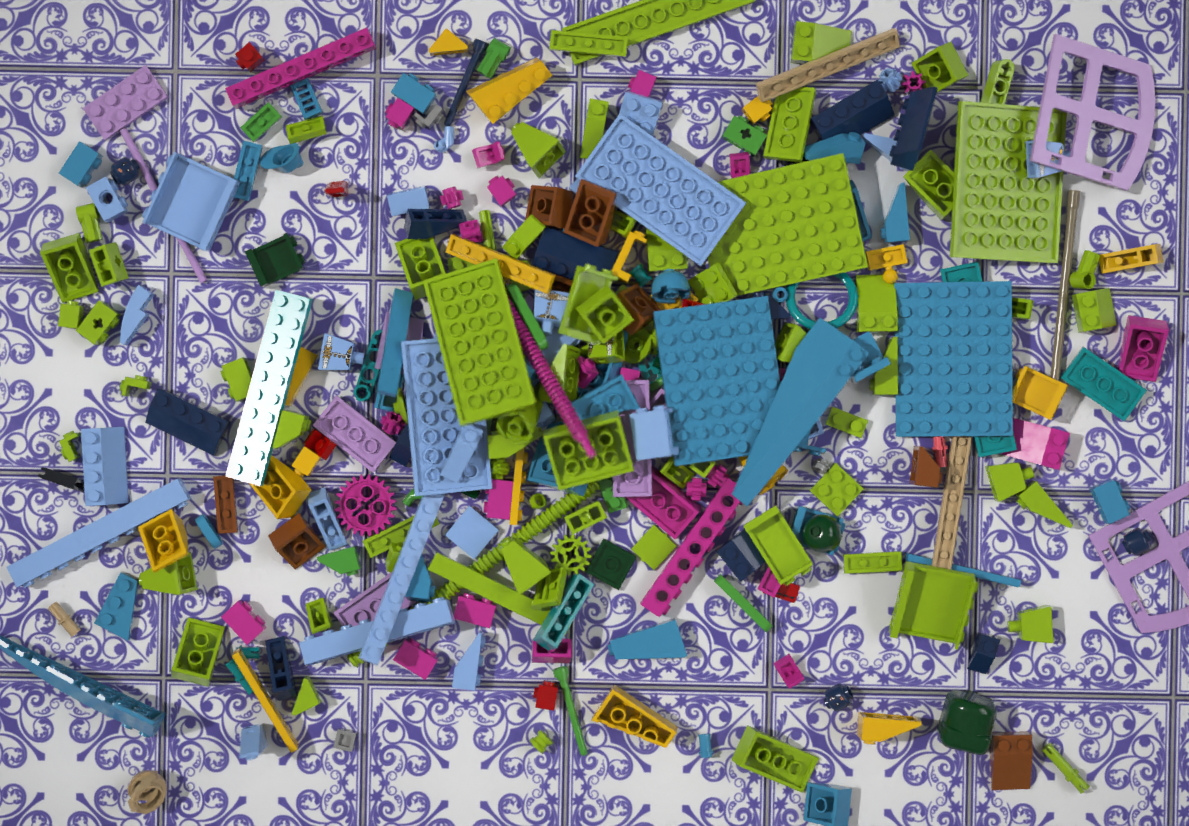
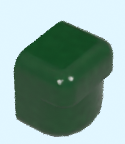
[937,689,997,755]

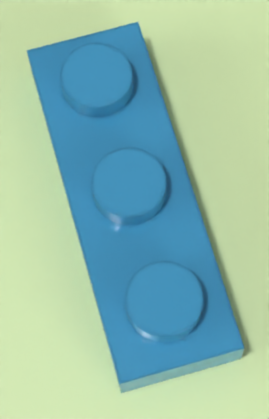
[234,140,263,201]

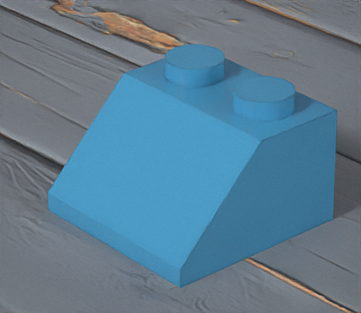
[804,782,852,826]

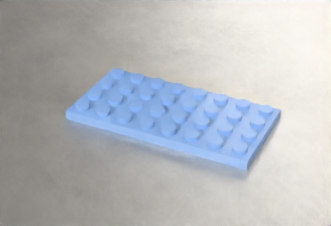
[575,113,746,266]
[401,338,492,496]

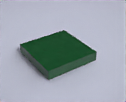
[585,538,637,590]

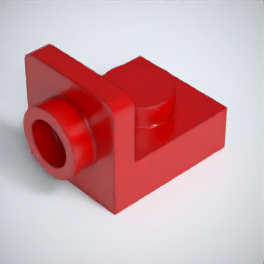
[303,429,337,460]

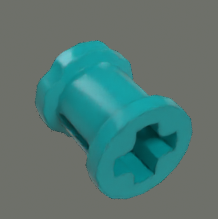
[628,263,653,287]

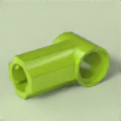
[76,203,103,243]
[1069,250,1100,289]

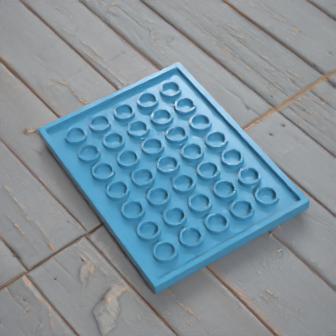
[894,281,1013,437]
[653,296,780,466]

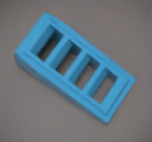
[290,78,323,120]

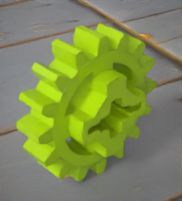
[550,534,592,576]

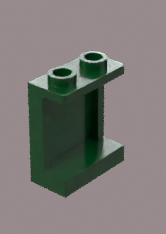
[245,233,306,288]

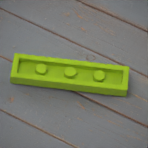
[549,30,628,57]
[362,515,440,558]

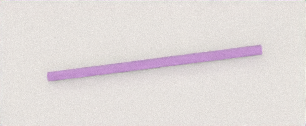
[120,128,207,283]

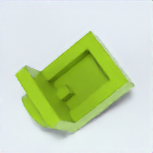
[120,375,152,396]
[59,431,81,462]

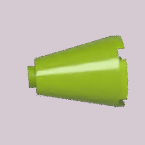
[497,394,543,445]

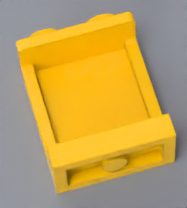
[612,230,647,284]
[1012,366,1068,420]

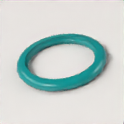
[786,272,859,329]

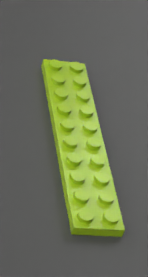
[562,0,755,66]

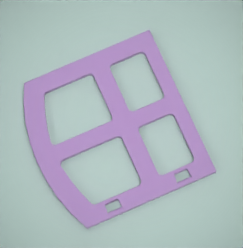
[1030,34,1155,191]
[1088,481,1189,633]

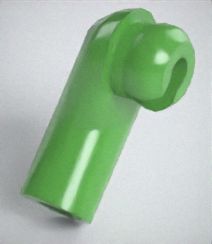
[402,488,422,507]

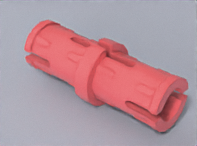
[932,436,948,467]

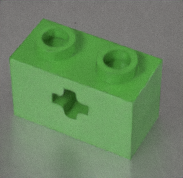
[721,115,767,157]

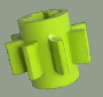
[490,458,509,480]

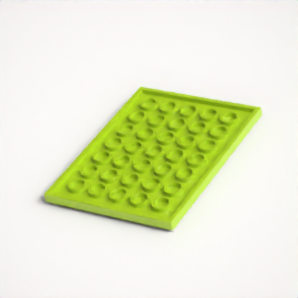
[950,101,1067,263]
[707,153,868,296]

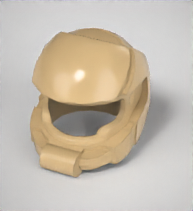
[128,770,167,814]

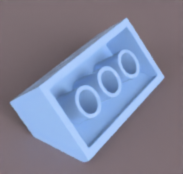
[81,427,129,506]

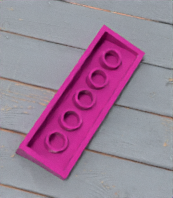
[625,465,702,539]

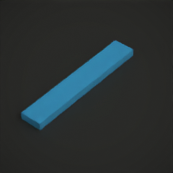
[377,288,413,397]
[905,553,1021,587]

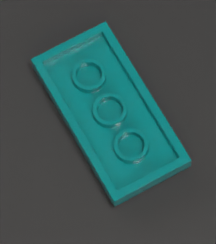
[1060,346,1147,421]

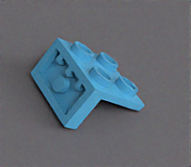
[851,331,891,383]

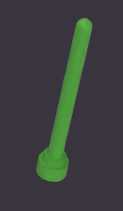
[553,666,587,756]

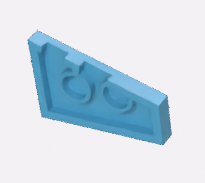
[571,374,640,420]
[94,572,139,641]

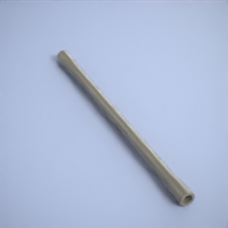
[1050,190,1080,381]

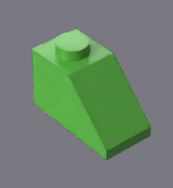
[317,546,362,576]

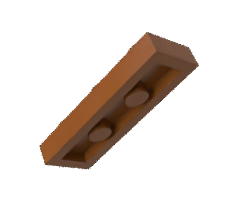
[213,475,238,534]

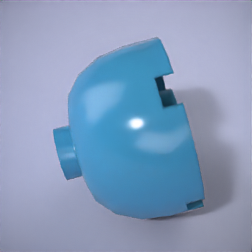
[651,269,690,303]

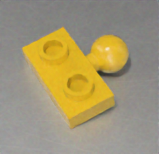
[865,244,908,284]

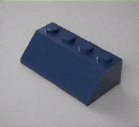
[810,79,895,141]
[889,87,938,171]
[531,226,618,281]
[145,388,231,456]

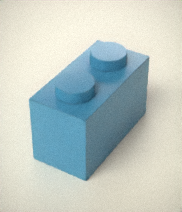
[391,73,437,115]
[59,141,103,188]
[1089,479,1130,524]

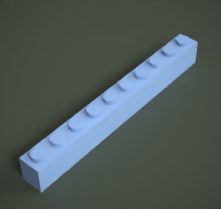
[6,478,192,588]

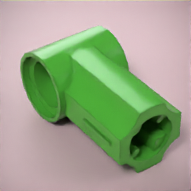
[477,38,511,79]

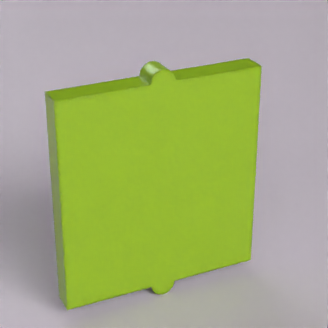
[631,524,676,570]

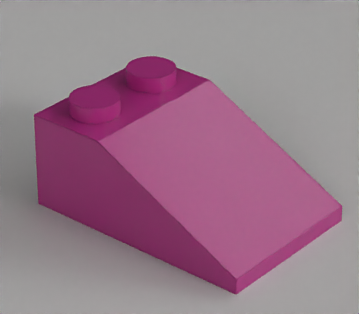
[1118,315,1169,382]
[1000,418,1070,470]

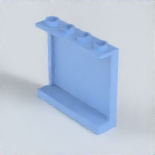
[142,152,241,252]

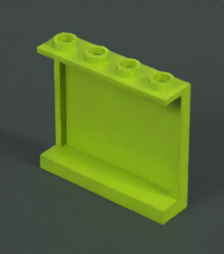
[889,561,978,650]

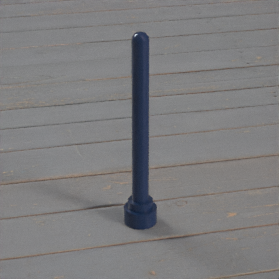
[444,38,489,126]

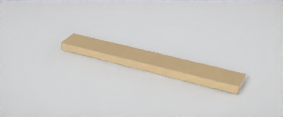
[756,28,900,102]
[931,436,972,569]

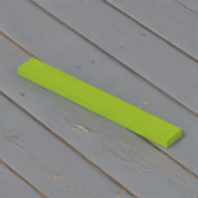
[428,551,572,637]

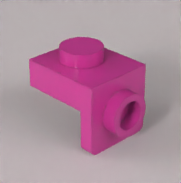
[472,141,505,168]
[729,152,750,179]
[459,219,483,243]
[576,356,599,388]
[773,654,805,689]

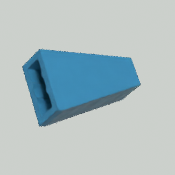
[607,618,687,660]

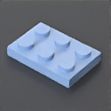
[619,90,663,136]

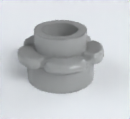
[812,458,830,474]

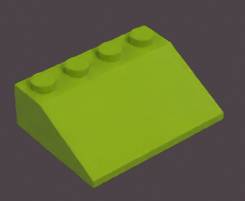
[543,410,634,490]

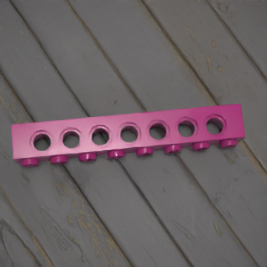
[225,27,377,109]
[640,478,743,618]

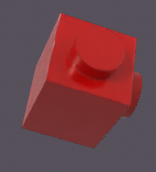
[235,42,265,73]
[533,680,558,711]

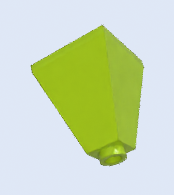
[511,122,566,178]
[775,322,807,362]
[499,536,551,595]
[138,552,198,595]

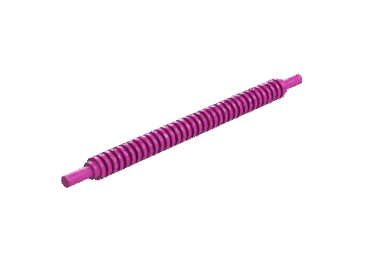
[507,293,596,458]

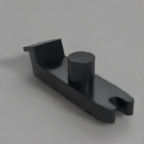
[38,467,84,493]

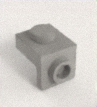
[414,104,444,129]

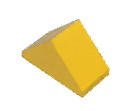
[429,28,469,56]

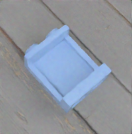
[629,405,679,460]

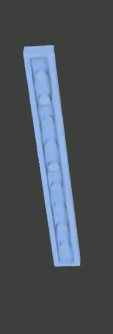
[359,493,445,665]

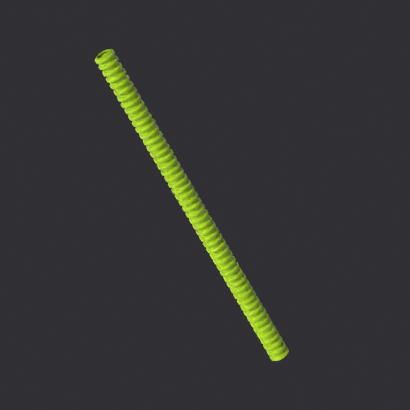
[347,481,600,668]

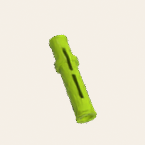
[1041,743,1089,794]

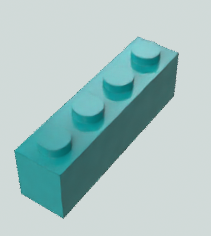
[533,574,594,650]

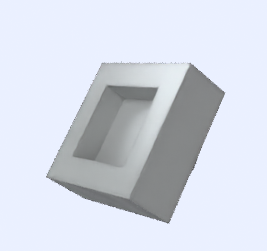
[333,728,357,752]

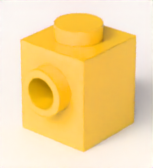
[742,96,773,125]

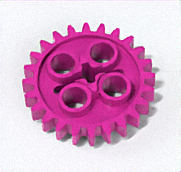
[334,474,397,536]

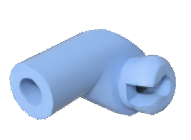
[434,126,454,152]

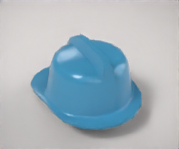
[260,143,304,173]

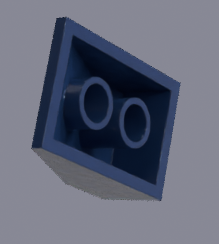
[715,528,766,582]

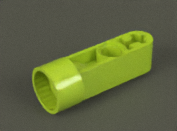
[981,59,1015,104]

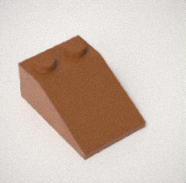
[564,179,617,247]
[990,731,1033,790]

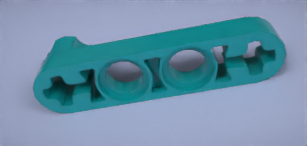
[353,330,382,402]

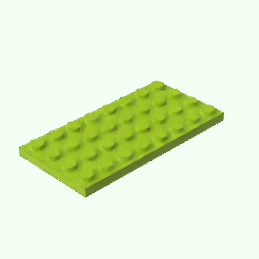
[423,258,537,427]

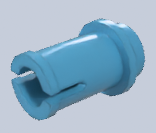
[773,287,788,302]
[698,734,714,758]

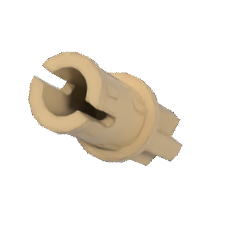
[48,602,81,637]

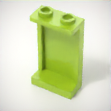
[558,264,619,345]
[743,505,813,586]

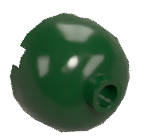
[803,514,842,553]

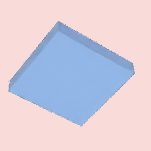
[445,505,499,559]

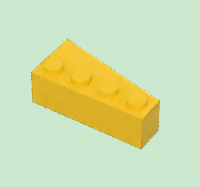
[466,58,552,124]
[592,684,678,748]

